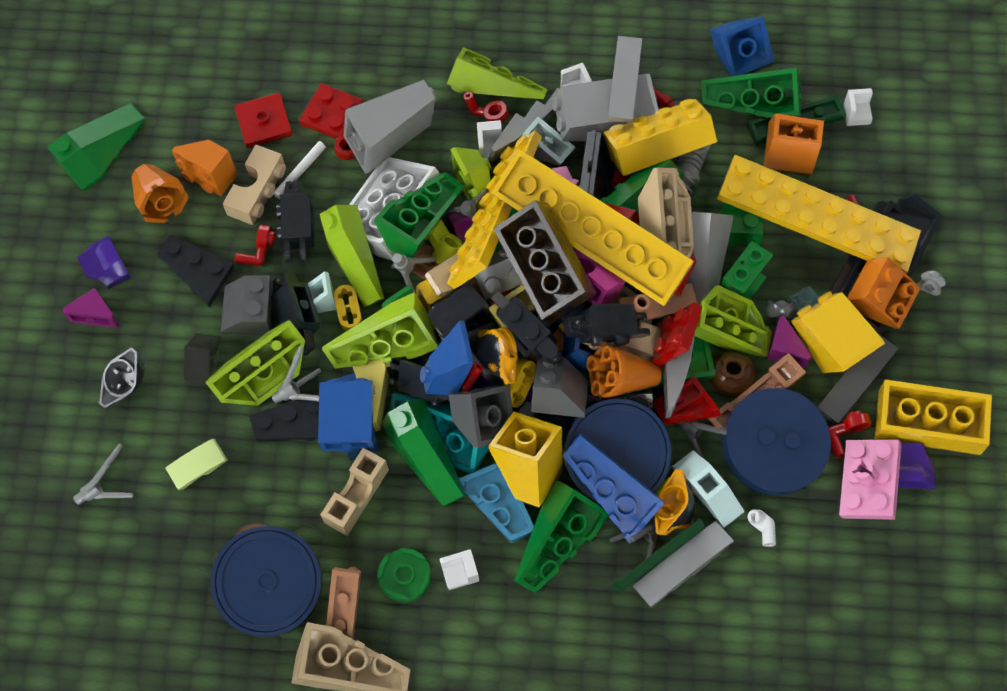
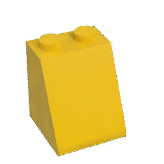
[791,291,885,373]
[489,412,563,507]

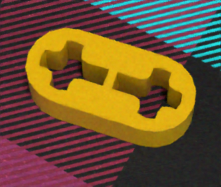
[334,285,362,331]
[504,358,536,408]

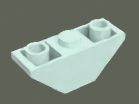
[673,451,744,529]

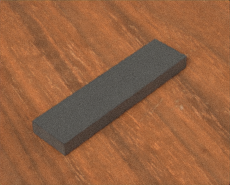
[817,334,899,425]

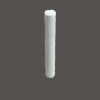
[273,141,326,199]

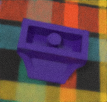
[77,235,131,289]
[898,443,936,489]

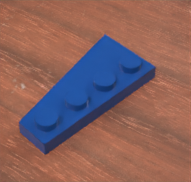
[563,433,664,544]

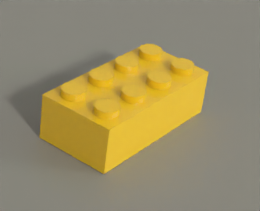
[603,99,717,176]
[875,380,992,455]

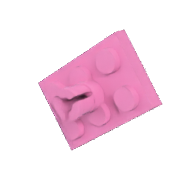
[839,440,901,520]

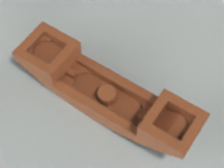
[708,353,806,429]

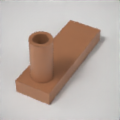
[616,283,697,321]
[326,567,361,640]

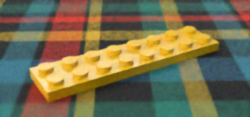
[447,131,542,289]
[491,149,695,306]
[717,155,921,274]

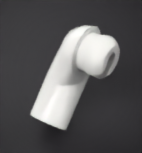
[748,509,776,547]

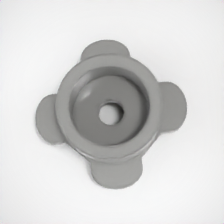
[917,271,946,296]

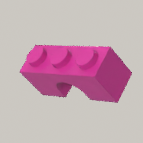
[572,246,626,304]

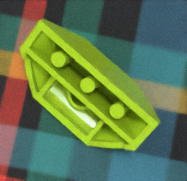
[695,285,772,357]
[206,320,305,406]

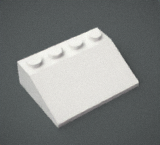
[349,157,440,260]

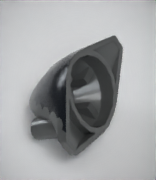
[99,348,146,408]

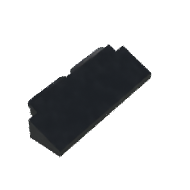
[580,129,615,200]
[830,193,943,335]

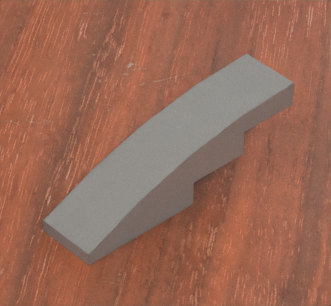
[608,36,642,123]
[488,88,559,162]
[663,333,695,418]
[633,521,734,608]

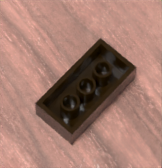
[493,200,597,321]

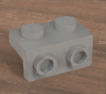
[475,247,522,300]

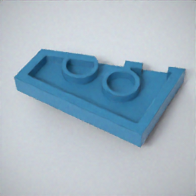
[459,463,534,543]

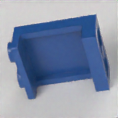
[318,378,375,451]

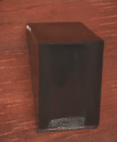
[184,333,221,384]

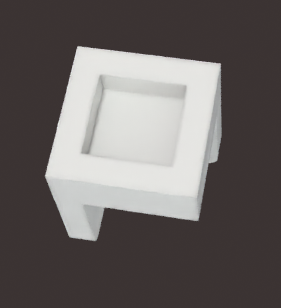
[561,63,592,86]
[843,88,873,126]
[477,120,502,159]
[440,549,479,590]

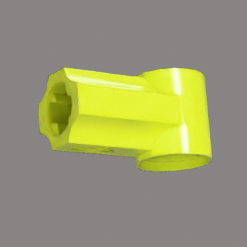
[428,220,463,264]

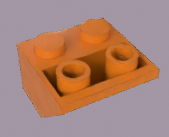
[764,114,824,176]
[172,140,238,196]
[847,257,921,329]

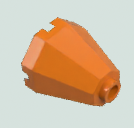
[131,164,188,223]

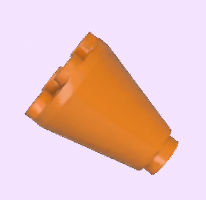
[586,345,662,398]

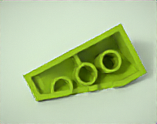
[447,47,547,99]
[450,147,492,210]
[320,205,384,307]
[322,292,439,369]

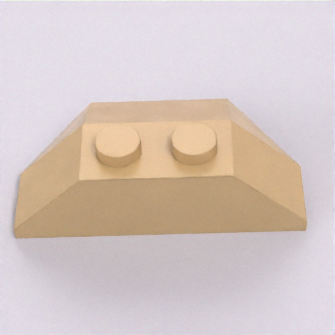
[638,167,694,258]

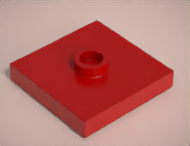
[234,92,293,148]

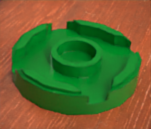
[377,548,432,603]

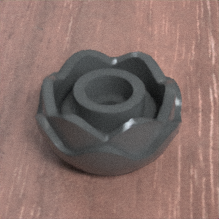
[764,300,797,320]

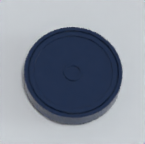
[722,388,831,496]
[563,399,671,502]
[211,526,323,637]

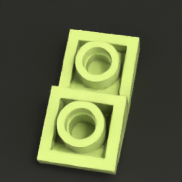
[166,439,228,490]

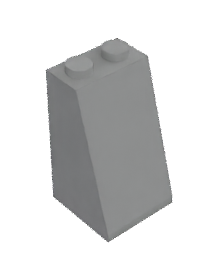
[552,74,659,141]
[344,80,436,174]
[686,212,733,305]

